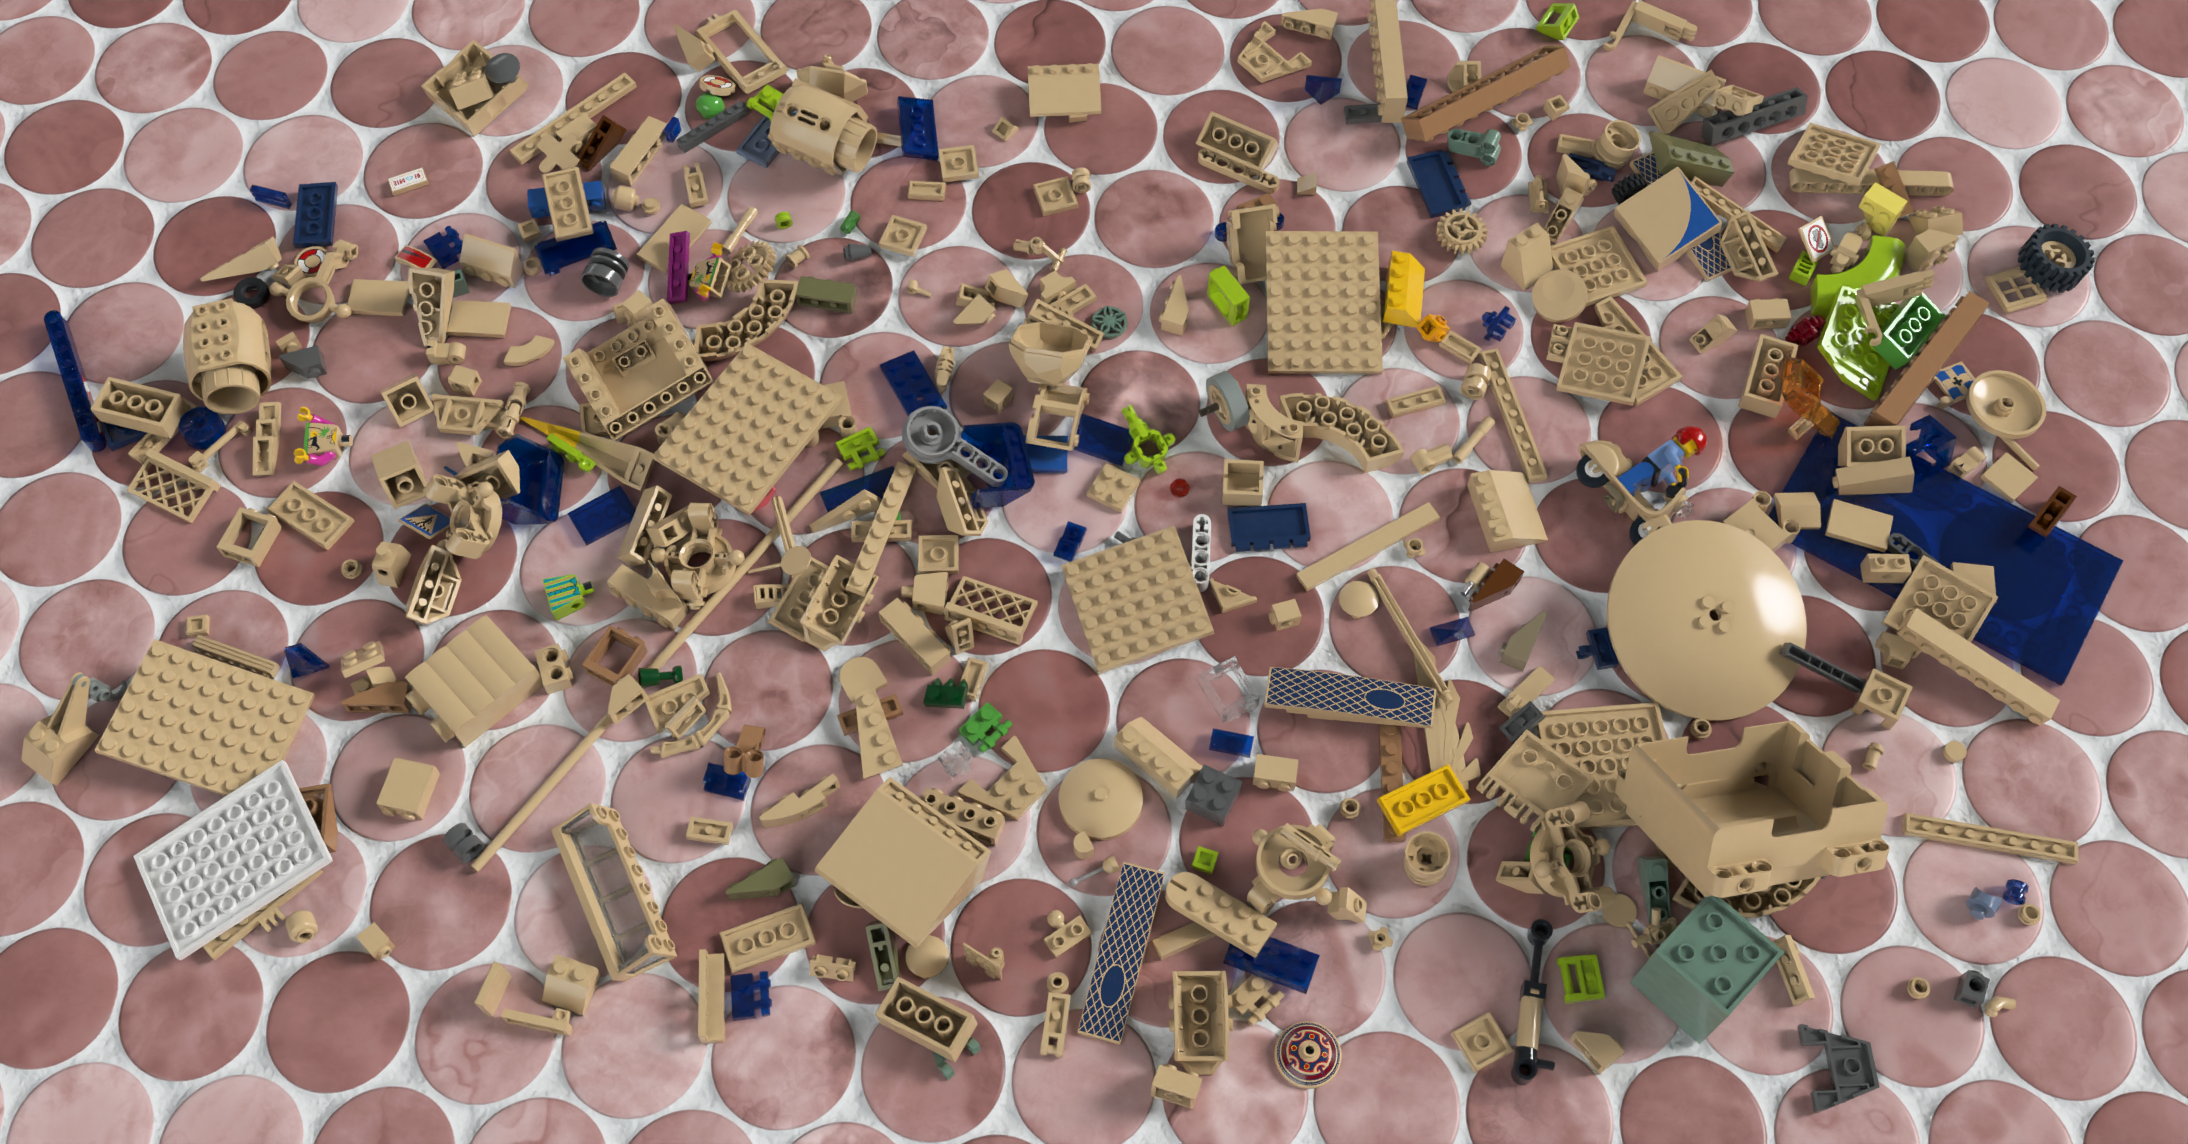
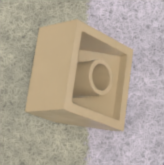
[380,373,434,427]
[542,954,602,1016]
[1151,1064,1202,1110]

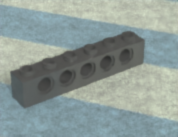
[1701,87,1808,146]

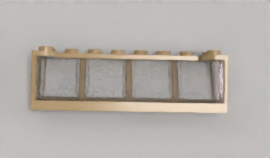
[551,803,677,982]

